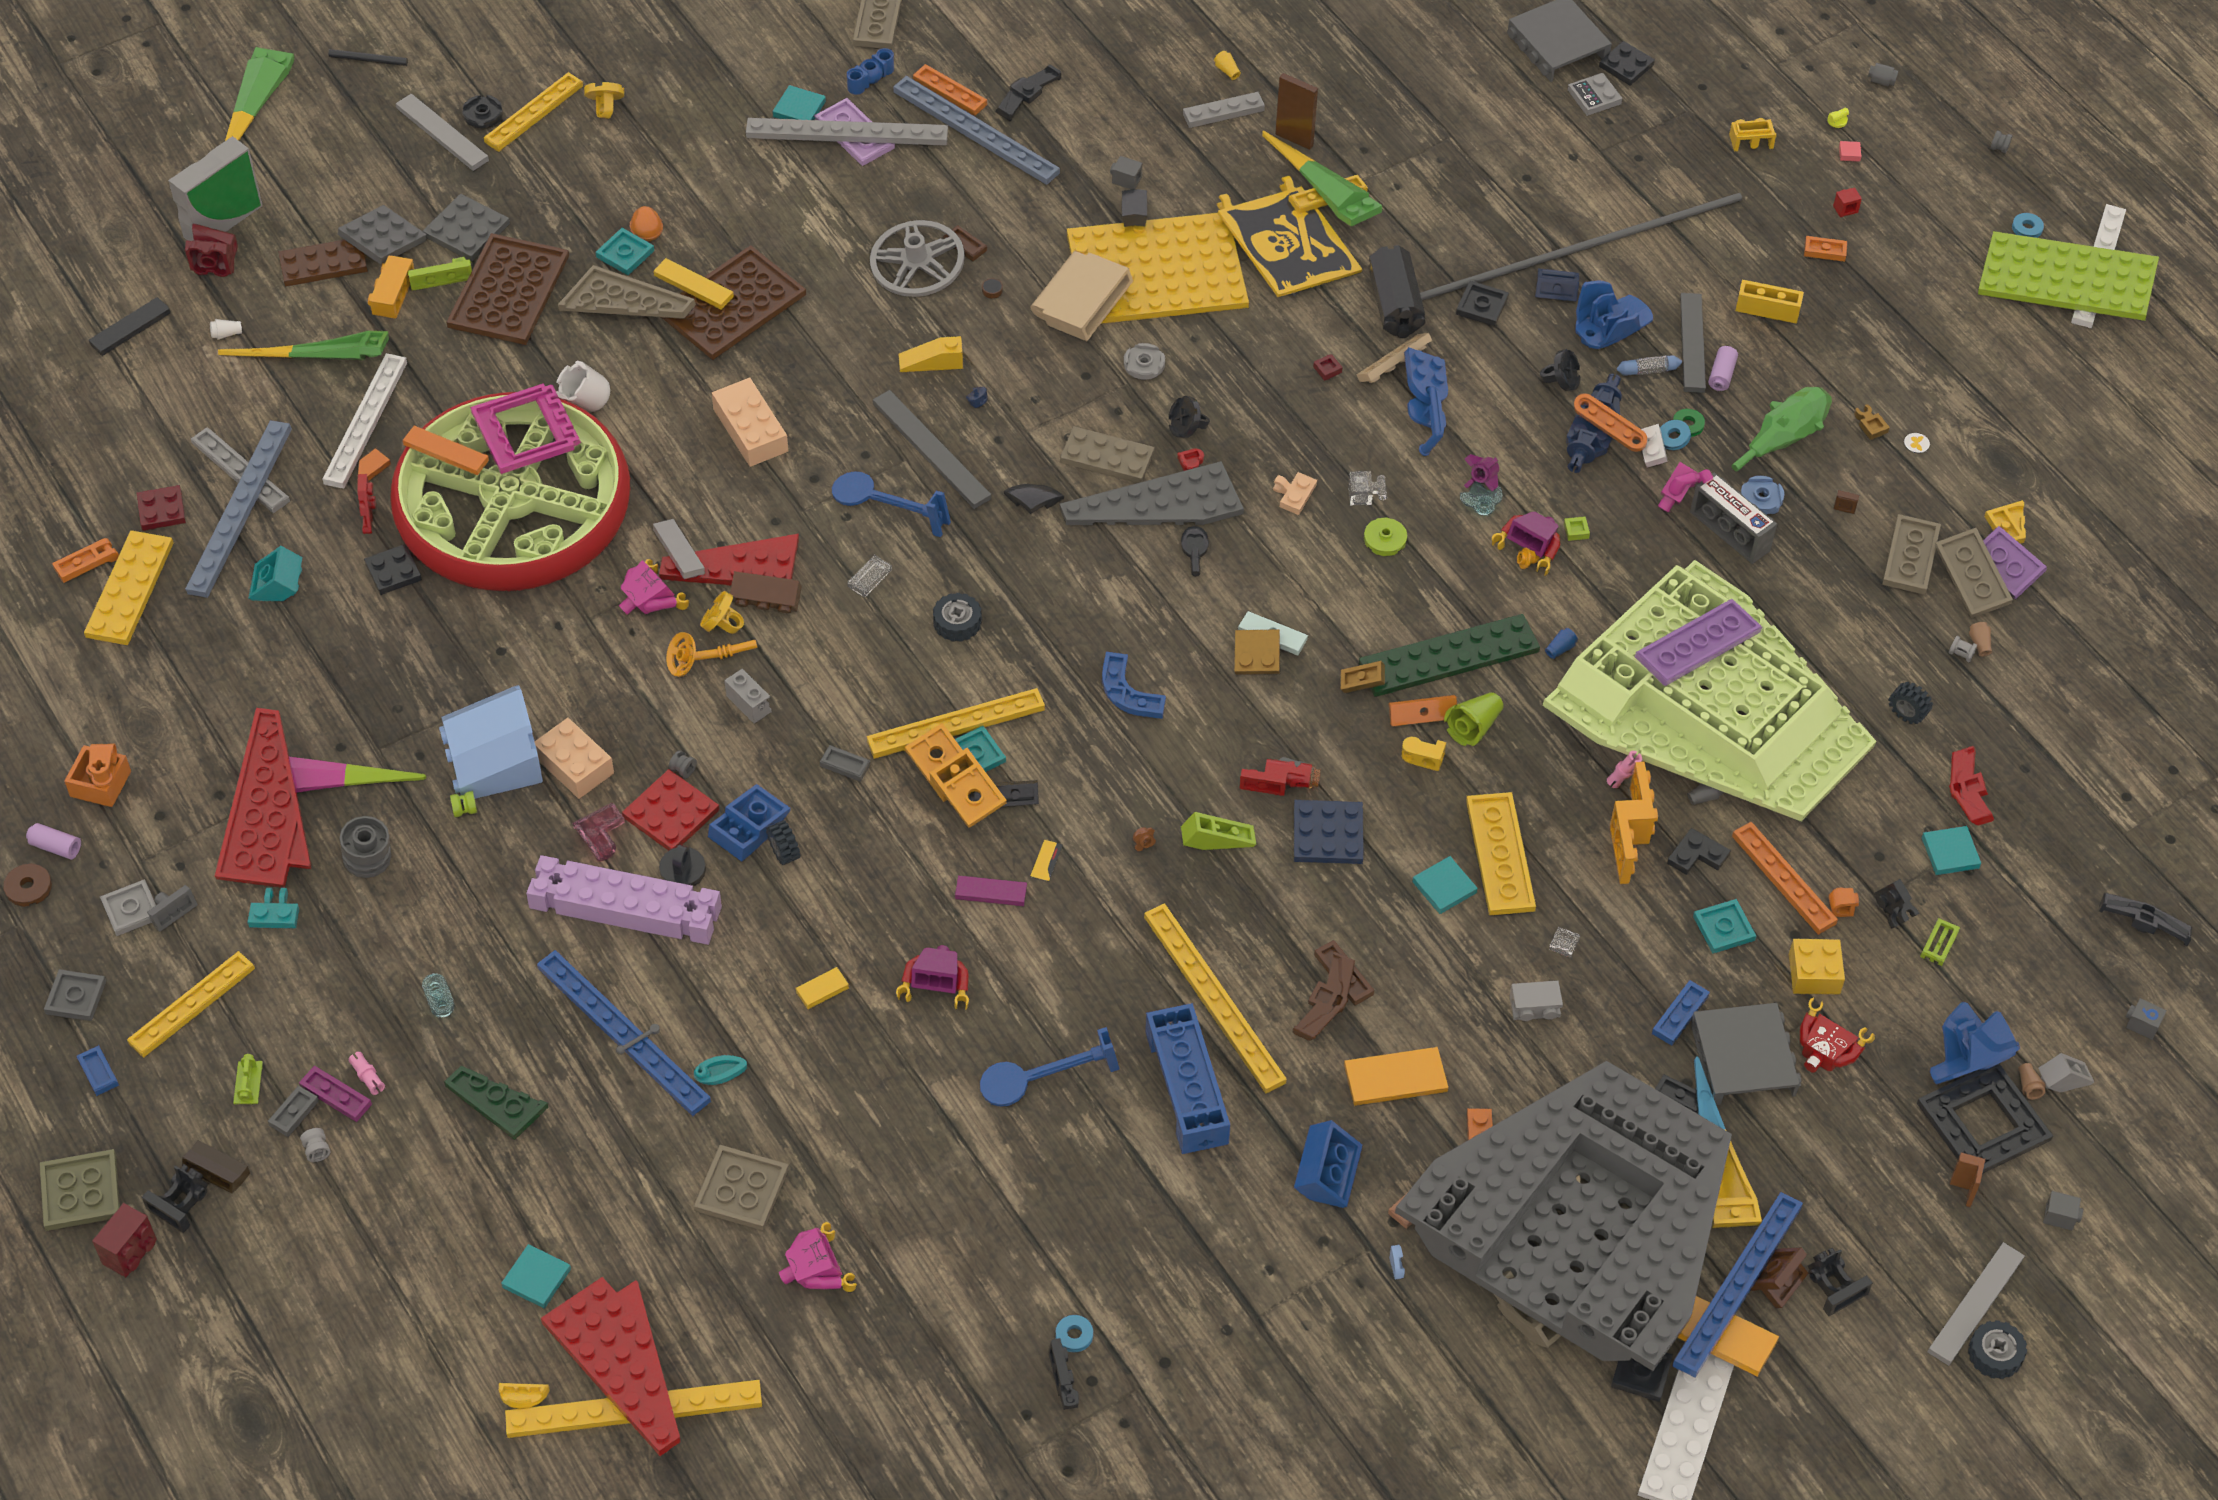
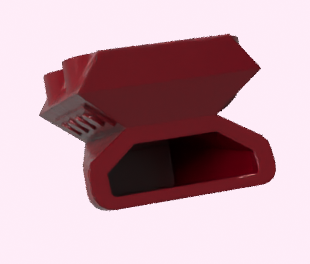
[185,224,238,277]

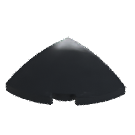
[1004,484,1064,514]

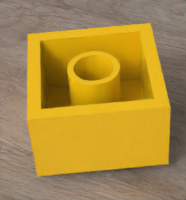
[1789,939,1845,994]

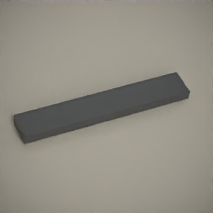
[1680,293,1706,393]

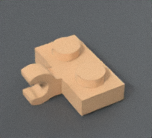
[1273,472,1317,515]

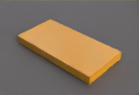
[1344,1047,1448,1106]
[1678,1296,1779,1377]

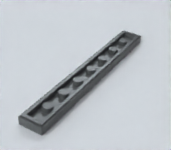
[873,390,991,509]

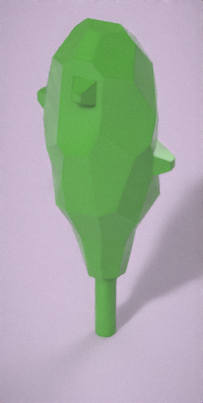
[1732,387,1832,471]

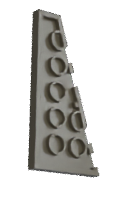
[558,265,696,318]

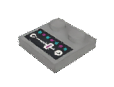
[1568,73,1622,116]

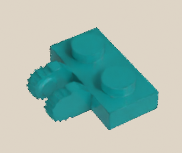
[248,888,299,928]

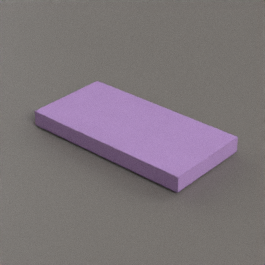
[815,98,895,166]

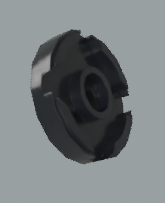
[462,95,503,128]

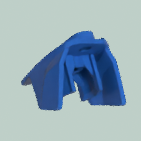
[1575,280,1653,349]
[1930,1002,2020,1084]

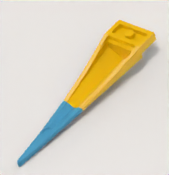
[1694,1057,1762,1228]

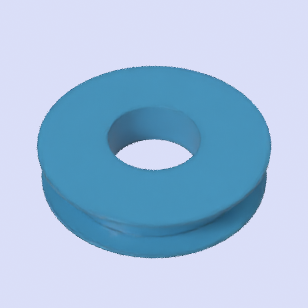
[2012,213,2044,238]
[1660,420,1691,450]
[1056,1315,1093,1352]

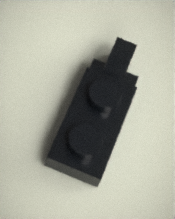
[1048,1338,1079,1410]

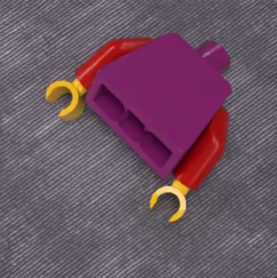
[1492,511,1560,576]
[896,945,969,1010]

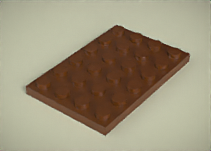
[446,233,569,345]
[661,245,806,360]

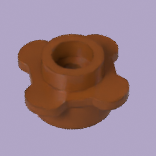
[1133,827,1156,851]

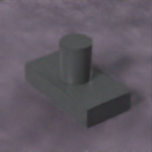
[147,885,198,932]

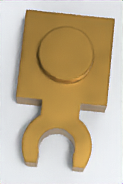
[1854,404,1890,440]

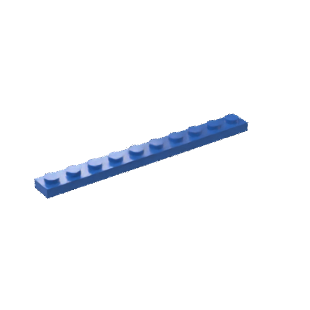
[537,950,711,1116]
[1673,1192,1803,1378]

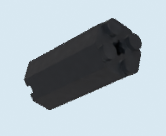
[1368,245,1426,338]

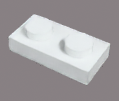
[1641,424,1668,468]

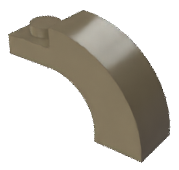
[1494,1271,1561,1348]

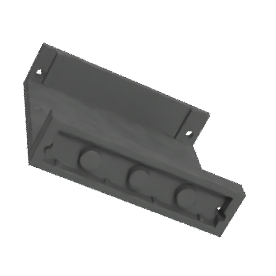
[1507,0,1612,82]
[1690,1003,1801,1105]

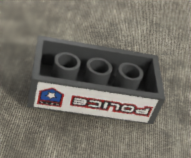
[1690,472,1777,564]

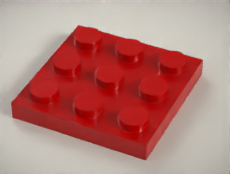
[622,769,720,851]

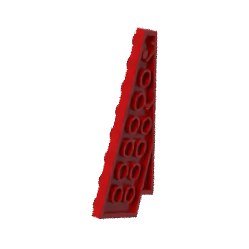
[215,708,312,888]
[541,1277,681,1456]

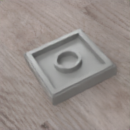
[100,879,156,936]

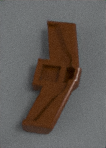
[1293,951,1355,1041]

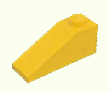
[899,336,963,372]

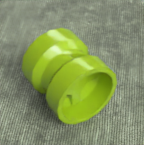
[450,791,477,817]

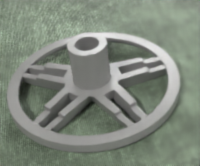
[870,220,965,297]

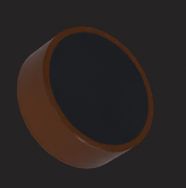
[982,278,1003,298]

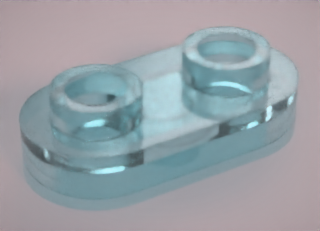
[422,973,454,1017]

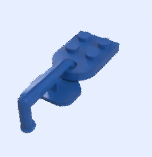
[1404,347,1448,456]

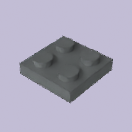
[44,969,106,1021]

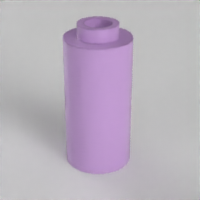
[1708,346,1738,391]
[26,823,81,860]

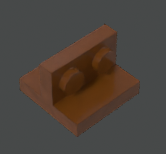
[1750,1247,1808,1308]

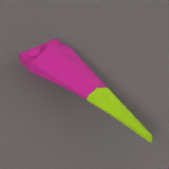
[289,757,426,792]

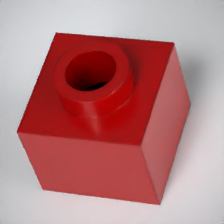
[1833,187,1862,217]

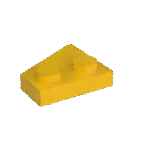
[1984,500,2026,544]

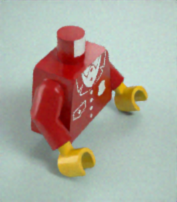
[1799,997,1875,1073]

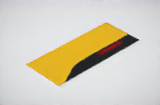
[1031,840,1063,881]

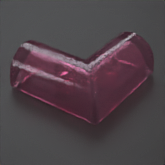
[572,802,625,861]

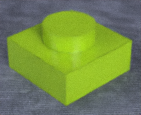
[1563,517,1590,541]

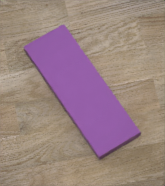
[1635,599,1762,686]

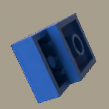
[708,784,790,861]

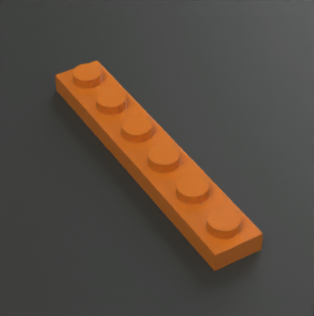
[1732,822,1838,935]

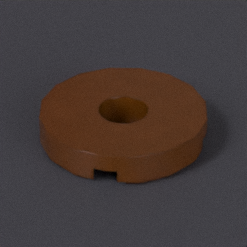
[4,863,52,907]

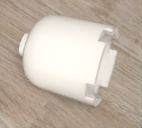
[556,361,610,413]

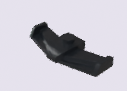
[995,65,1061,121]
[2098,893,2192,946]

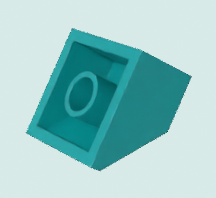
[248,546,303,601]

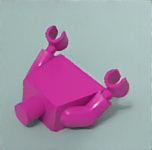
[1658,462,1713,513]

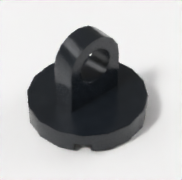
[1540,349,1581,391]
[1169,396,1210,439]
[659,845,706,886]

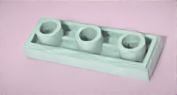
[1238,611,1308,655]

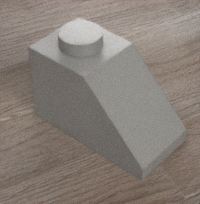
[2038,1053,2094,1092]

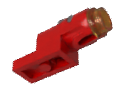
[1240,757,1321,796]

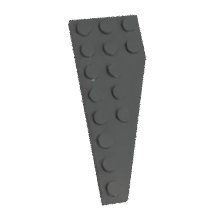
[1059,461,1244,525]

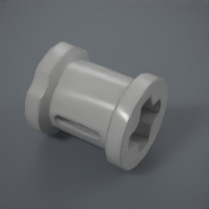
[1949,636,1978,662]

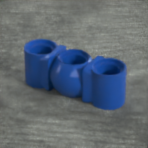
[846,48,894,95]

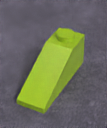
[1181,812,1256,850]

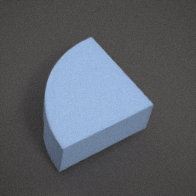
[1389,1245,1405,1279]

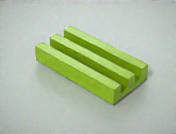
[1920,918,1960,966]

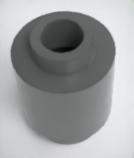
[1868,63,1898,87]

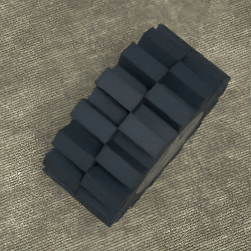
[1888,682,1933,724]
[766,820,801,865]

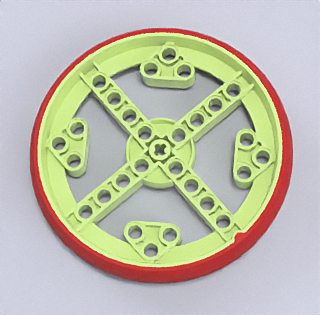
[391,392,630,591]

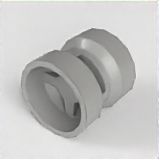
[300,1128,331,1162]

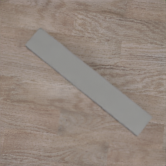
[396,94,489,171]
[191,427,290,513]
[1928,1242,2025,1366]

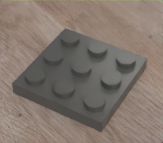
[422,194,510,261]
[338,205,427,265]

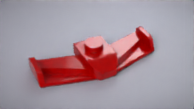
[1949,746,1994,826]

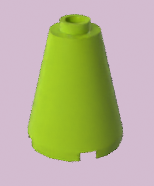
[1444,692,1503,746]

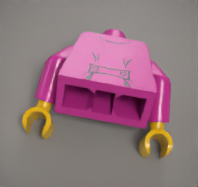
[619,559,689,615]
[779,1222,857,1292]

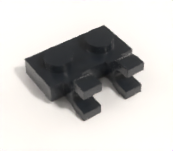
[1874,879,1920,929]

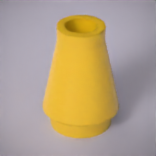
[1214,51,1241,80]

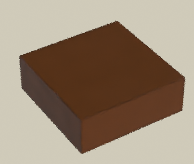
[1833,490,1860,514]

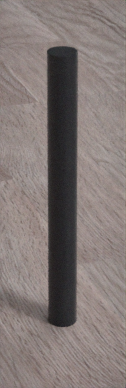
[328,49,408,66]

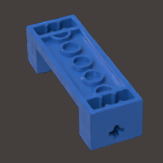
[1145,1003,1230,1154]

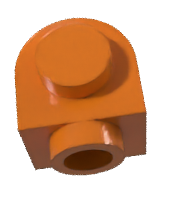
[1828,887,1859,917]

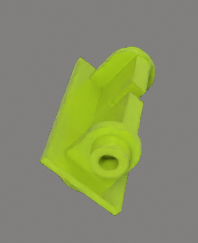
[233,1054,263,1104]

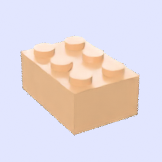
[534,718,614,799]

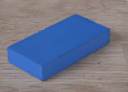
[77,1045,119,1096]

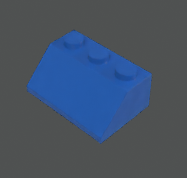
[1294,1120,1362,1208]

